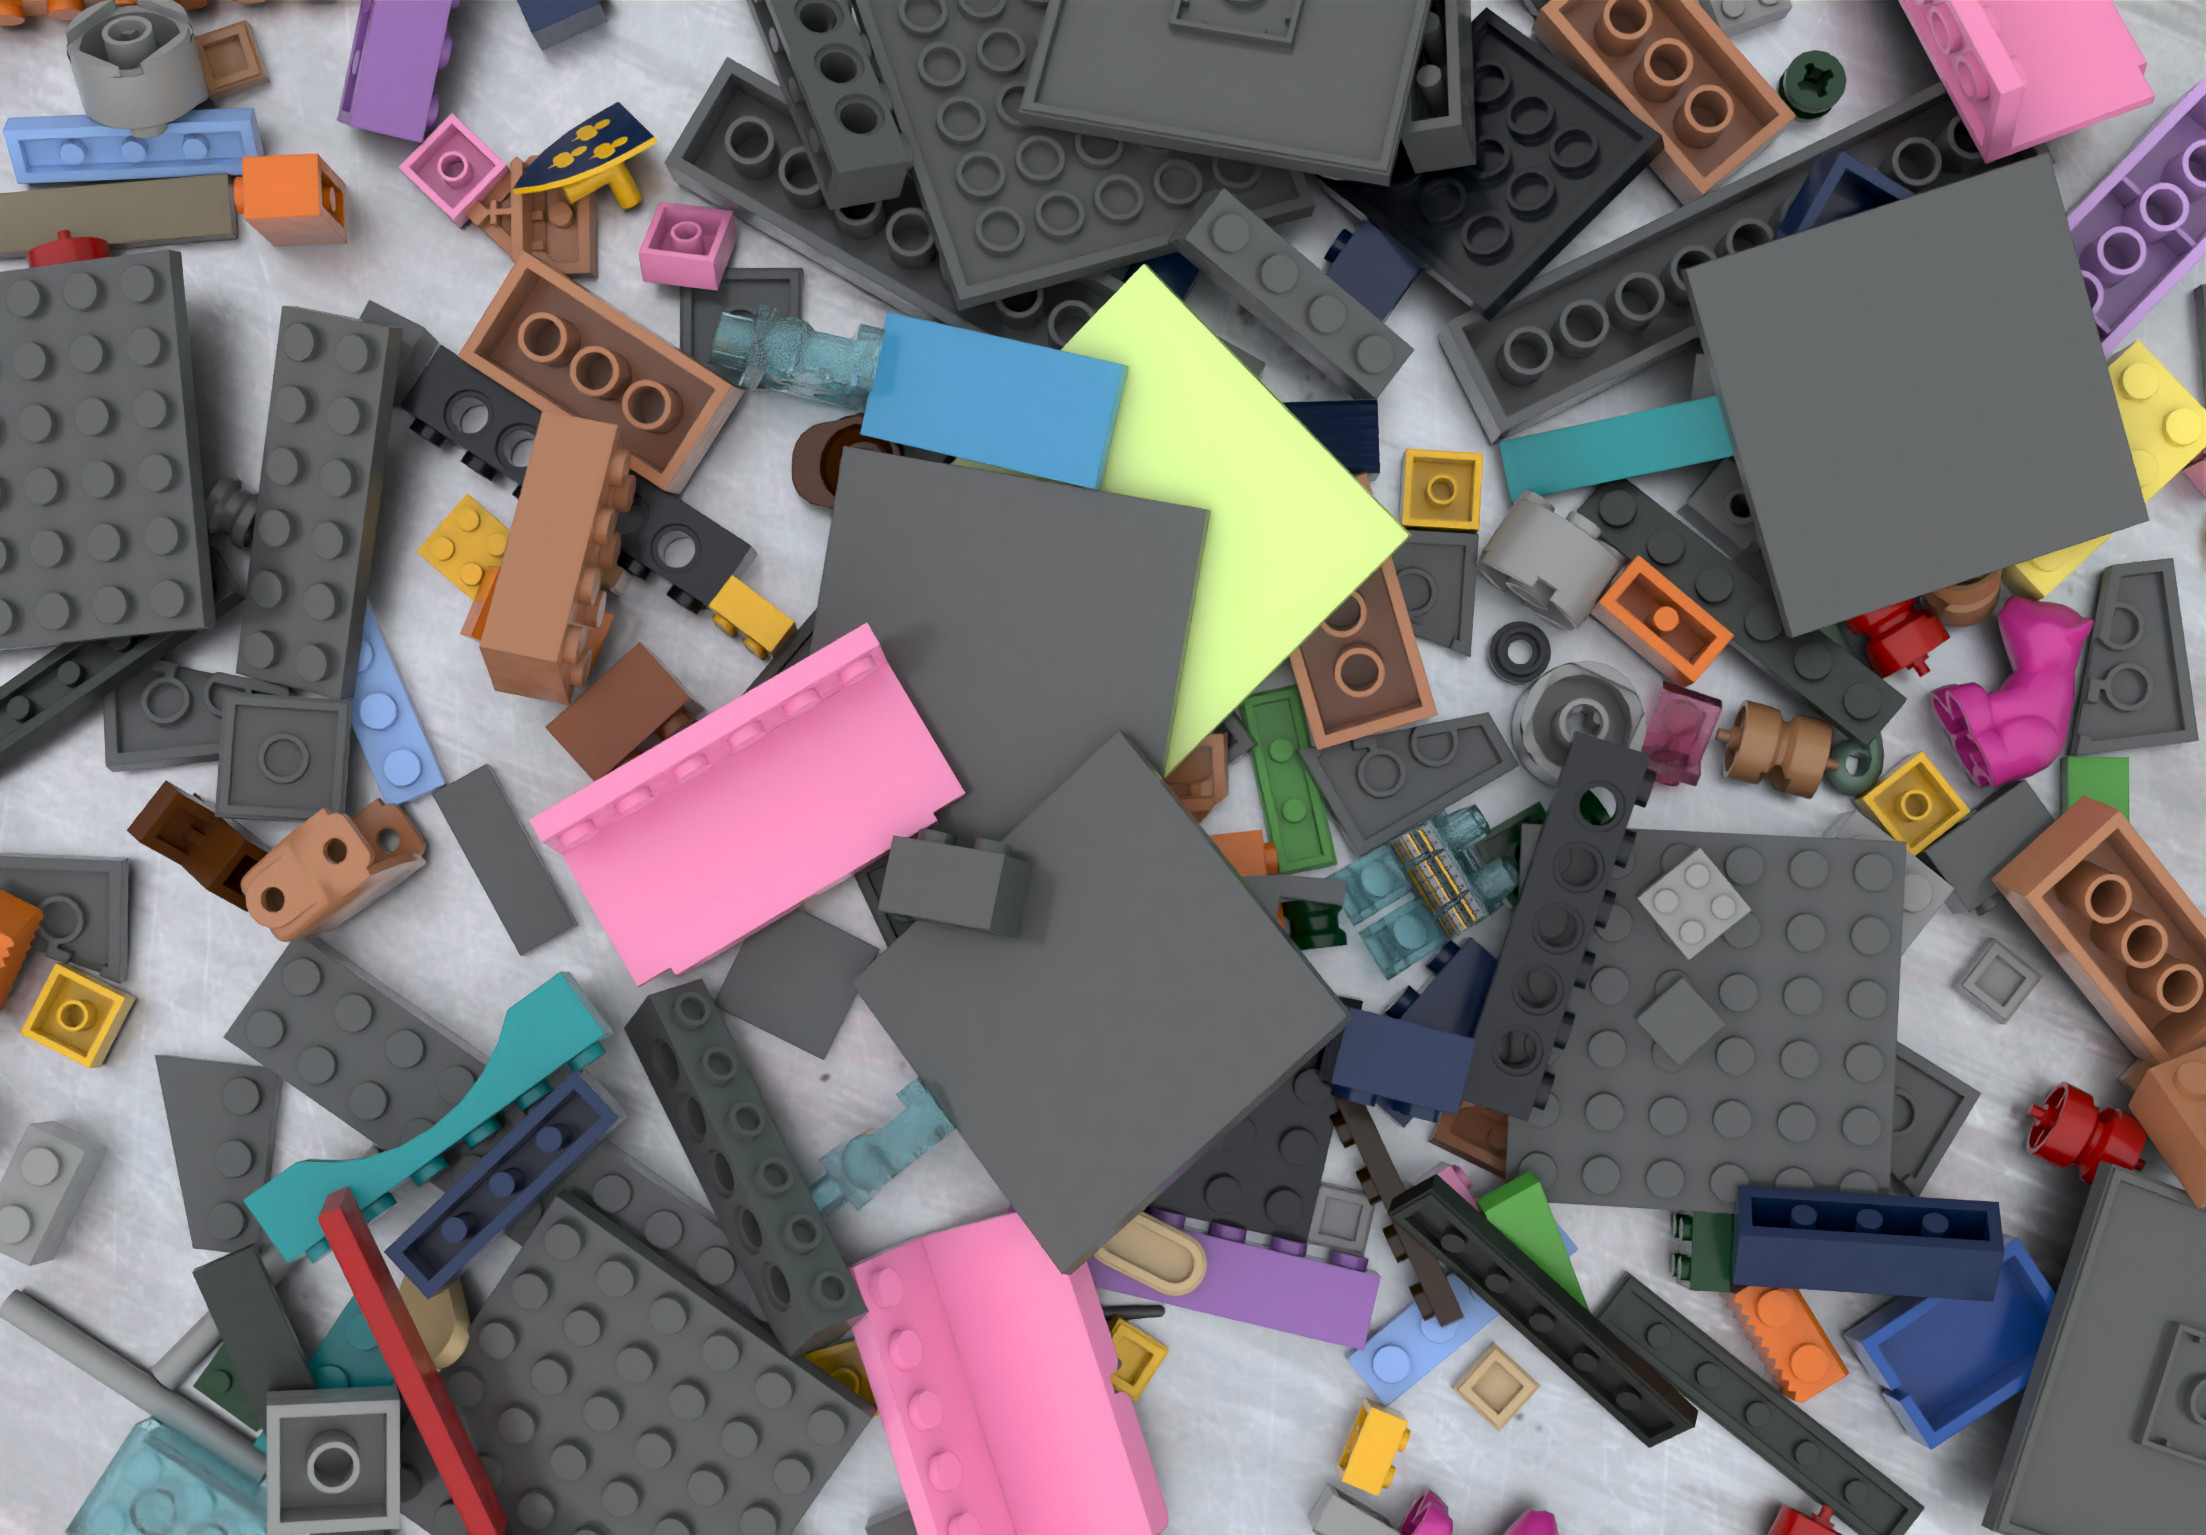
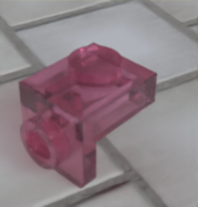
[1640,681,1722,786]

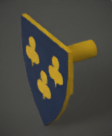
[513,102,657,209]

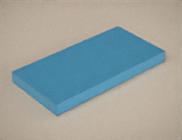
[860,312,1129,490]

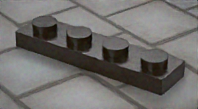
[1330,1095,1465,1329]

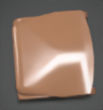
[240,798,426,942]

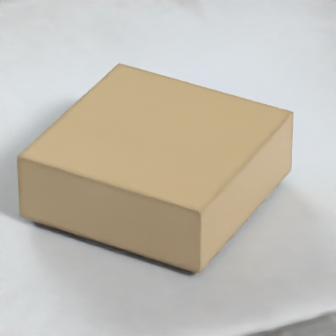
[1451,1341,1541,1432]

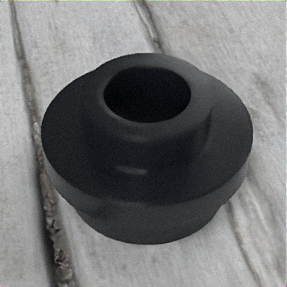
[1488,621,1551,683]

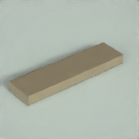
[0,173,238,259]

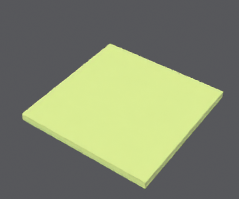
[951,264,1411,779]

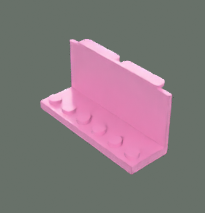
[1898,0,2155,164]
[529,623,966,987]
[847,1211,1168,1535]

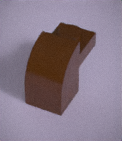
[127,780,271,912]

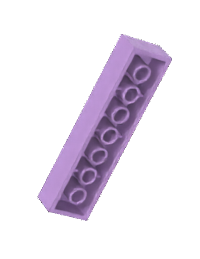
[2066,77,2206,357]

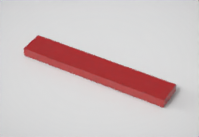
[317,1186,508,1535]

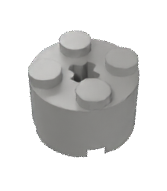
[65,0,209,139]
[1475,489,1625,631]
[1512,661,1647,787]

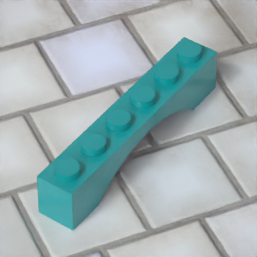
[243,972,613,1264]

